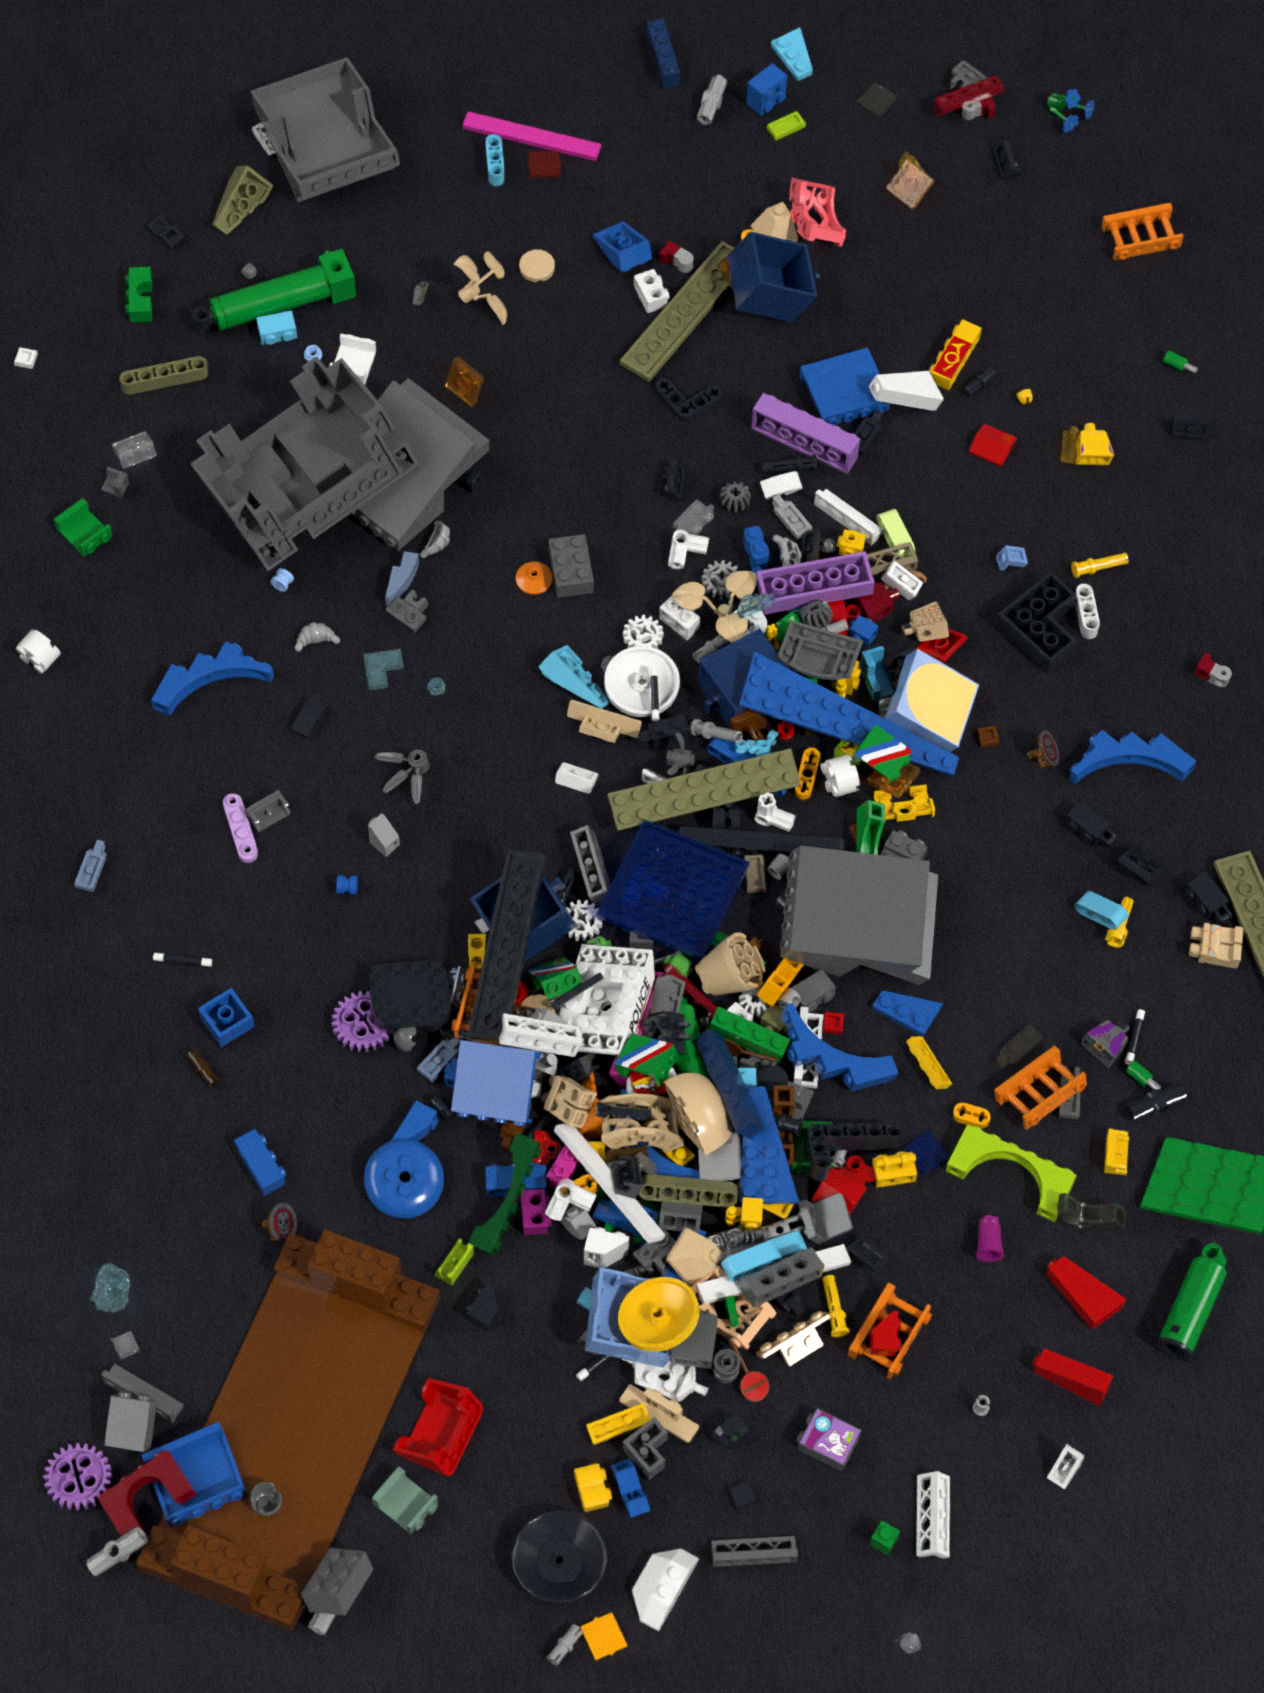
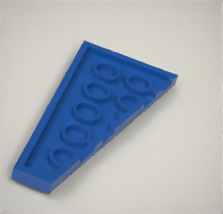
[739,1087,800,1205]

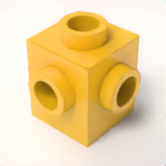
[837,529,866,555]

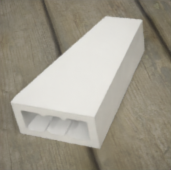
[869,371,943,411]

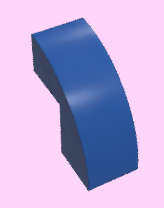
[611,1459,650,1518]

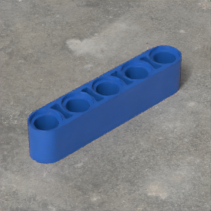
[707,737,788,797]

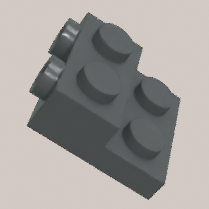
[880,830,927,860]

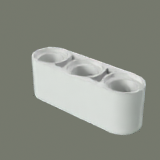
[1075,584,1100,639]

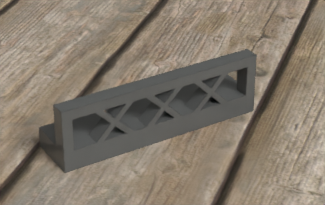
[101,1364,184,1423]
[711,1536,798,1567]

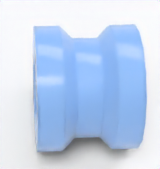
[271,568,294,592]

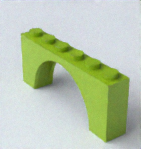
[946,1124,1077,1222]

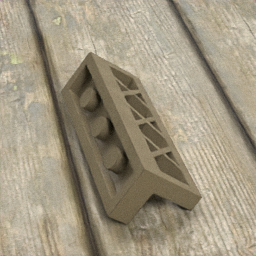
[867,542,918,581]

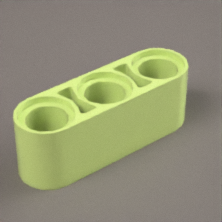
[877,509,915,559]

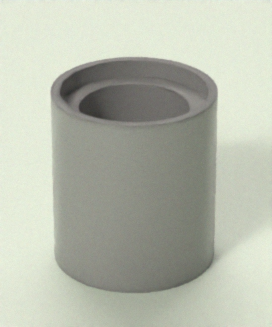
[767,854,789,880]

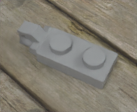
[772,494,812,540]

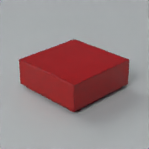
[822,1012,844,1035]

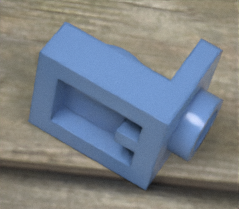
[996,546,1028,571]

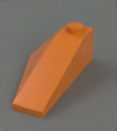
[575,1060,603,1140]

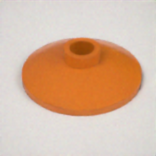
[516,562,553,595]

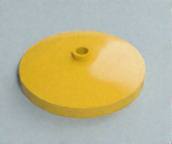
[618,1277,700,1352]

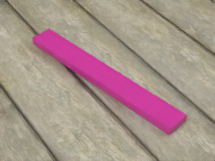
[463,112,601,161]

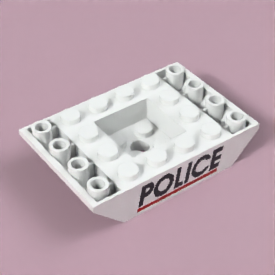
[559,944,655,1055]

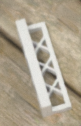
[814,489,883,545]
[794,1007,823,1088]
[499,1013,581,1057]
[917,1471,950,1558]

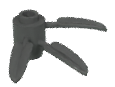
[667,733,695,775]
[375,750,430,804]

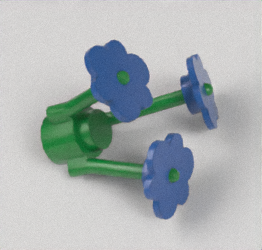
[1047,89,1095,132]

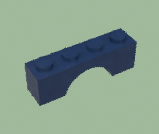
[647,19,680,88]

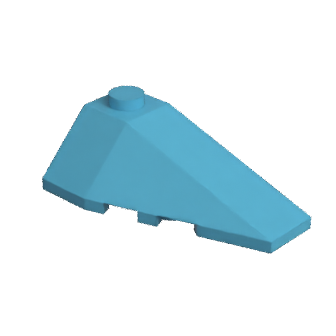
[539,645,611,709]

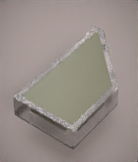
[413,281,428,305]

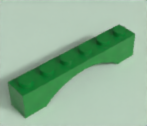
[857,800,885,855]

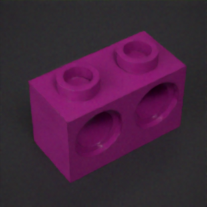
[521,1189,552,1235]

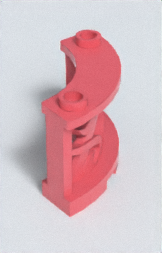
[789,178,846,247]

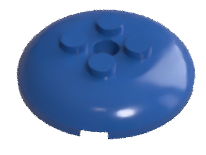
[364,1139,444,1219]

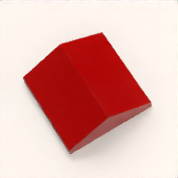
[969,424,1017,467]
[916,628,968,663]
[811,1168,867,1215]

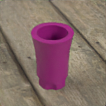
[976,1215,1004,1262]

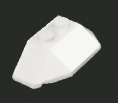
[632,1549,699,1631]

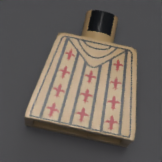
[902,602,949,642]

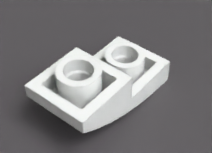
[252,123,275,156]
[760,471,803,500]

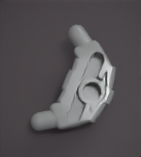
[420,521,450,558]
[773,535,802,567]
[295,622,340,652]

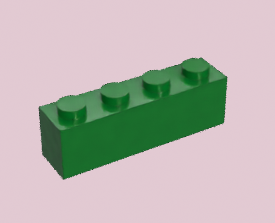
[708,1006,790,1063]

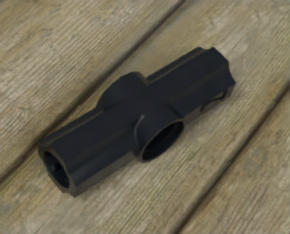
[1126,1083,1187,1122]

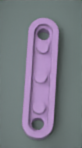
[223,794,258,863]

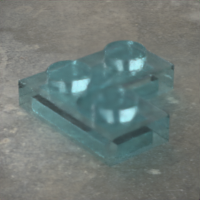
[737,592,776,619]
[363,649,404,690]

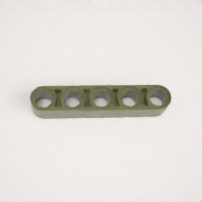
[120,356,208,395]
[639,1174,738,1207]

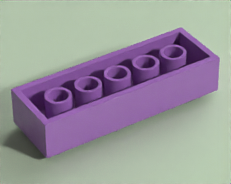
[752,393,860,474]
[756,551,874,614]

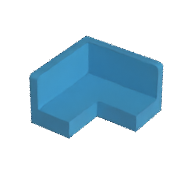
[860,646,894,701]

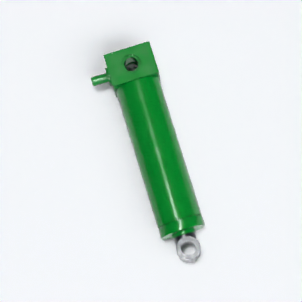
[192,249,356,332]

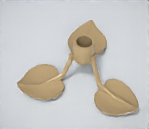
[454,252,507,325]
[672,571,757,643]

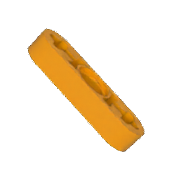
[795,748,820,800]

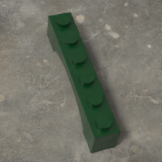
[469,1133,542,1255]

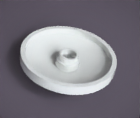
[604,646,680,717]

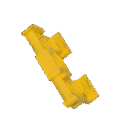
[874,785,935,822]

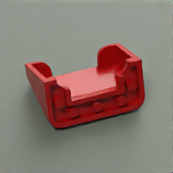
[393,1378,483,1476]

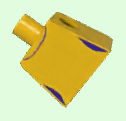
[1075,423,1114,465]

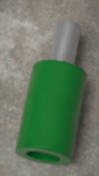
[1163,350,1198,373]
[1126,1061,1162,1090]

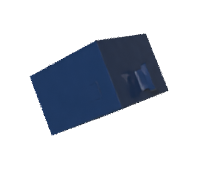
[726,231,820,323]
[698,628,789,729]
[470,873,578,962]

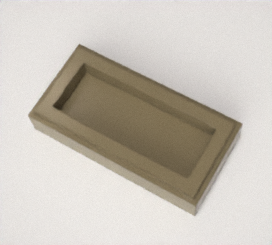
[744,854,766,893]

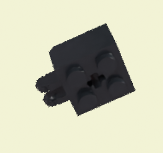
[643,1011,690,1056]

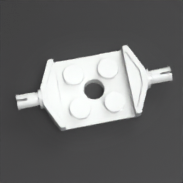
[622,1358,708,1402]

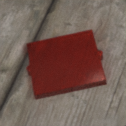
[528,151,562,178]

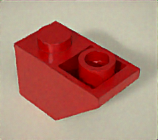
[870,1311,901,1357]

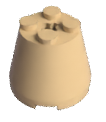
[695,933,765,996]

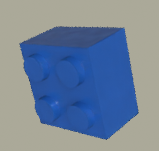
[746,63,787,116]
[198,988,254,1047]

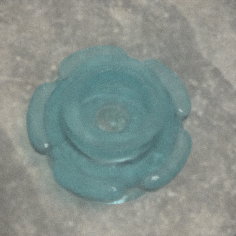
[427,678,446,696]

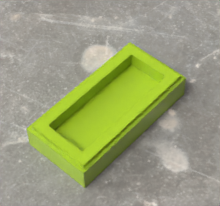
[767,111,806,140]

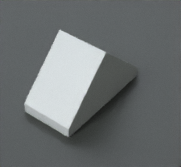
[1047,1445,1084,1489]

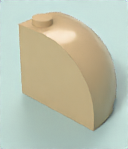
[664,1073,734,1155]

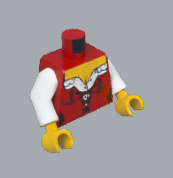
[626,1068,677,1096]

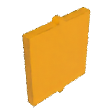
[580,1613,627,1661]

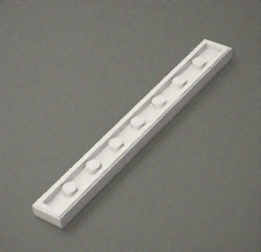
[554,1123,665,1244]
[696,1244,851,1305]

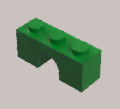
[126,267,152,322]

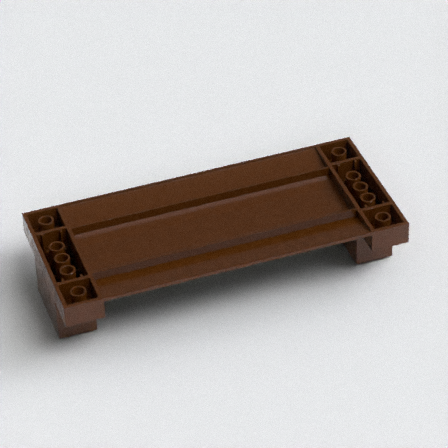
[136,1229,440,1632]

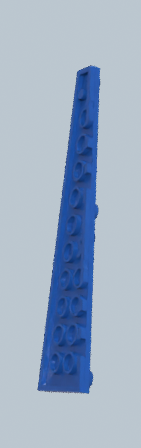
[738,652,959,776]

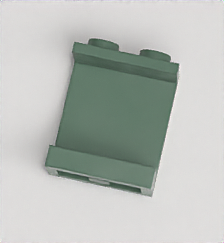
[372,1467,438,1534]

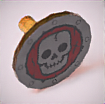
[1027,730,1059,768]
[262,1203,297,1243]

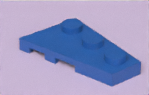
[872,990,943,1037]

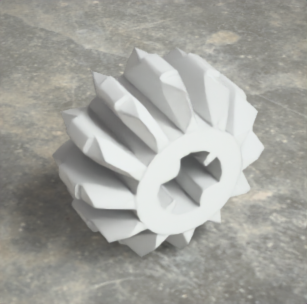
[739,987,770,1019]

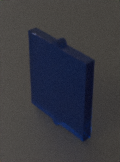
[903,1130,950,1176]

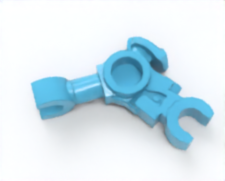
[735,730,779,757]

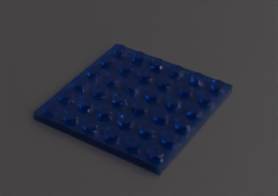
[596,819,750,960]

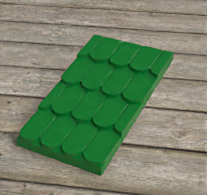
[1139,1138,1264,1234]

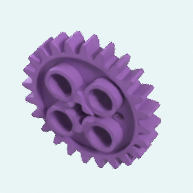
[332,991,393,1052]
[43,1443,112,1511]

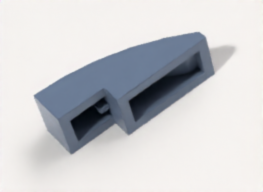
[385,551,419,607]

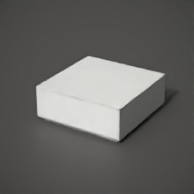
[14,347,38,369]

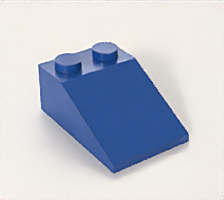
[593,222,652,272]

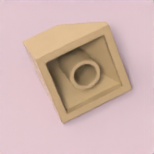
[751,202,799,242]
[666,1228,723,1286]

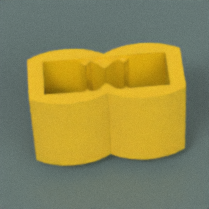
[574,1463,612,1512]

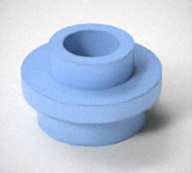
[304,345,322,362]

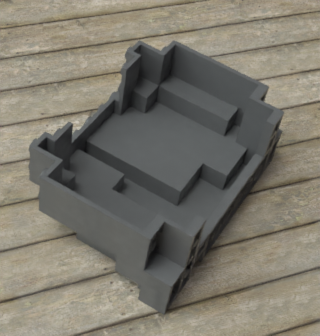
[191,356,419,571]

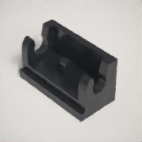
[557,1052,600,1082]
[611,1155,644,1199]

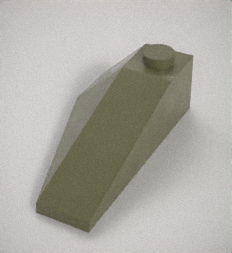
[212,165,273,235]

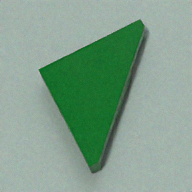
[722,1295,739,1327]

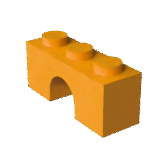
[757,958,804,1007]

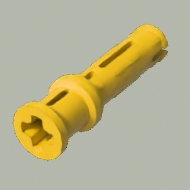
[1071,552,1128,578]
[822,1275,849,1337]

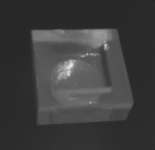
[112,1331,140,1359]

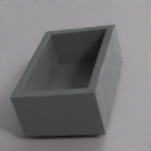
[549,534,594,598]
[301,1548,373,1616]

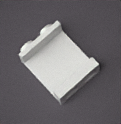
[330,334,376,385]

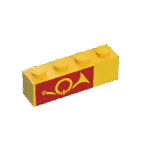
[929,319,982,391]

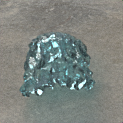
[90,1263,130,1313]

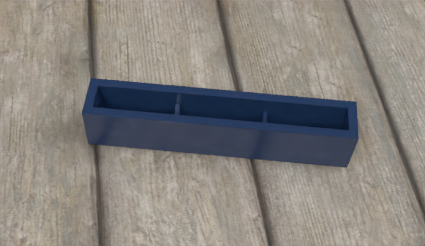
[695,1029,765,1139]

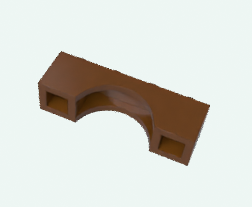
[772,1085,794,1169]

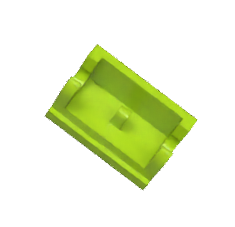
[435,1239,474,1286]

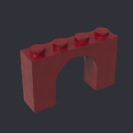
[98,1450,197,1537]

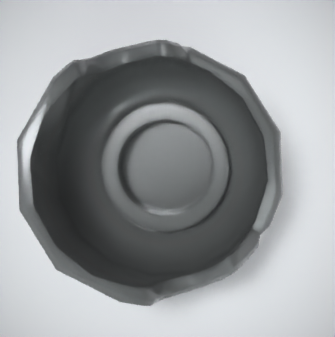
[394,1027,416,1052]
[250,1482,281,1517]

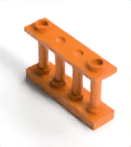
[1101,203,1183,260]
[451,962,502,1045]
[994,1046,1087,1130]
[848,1282,932,1379]

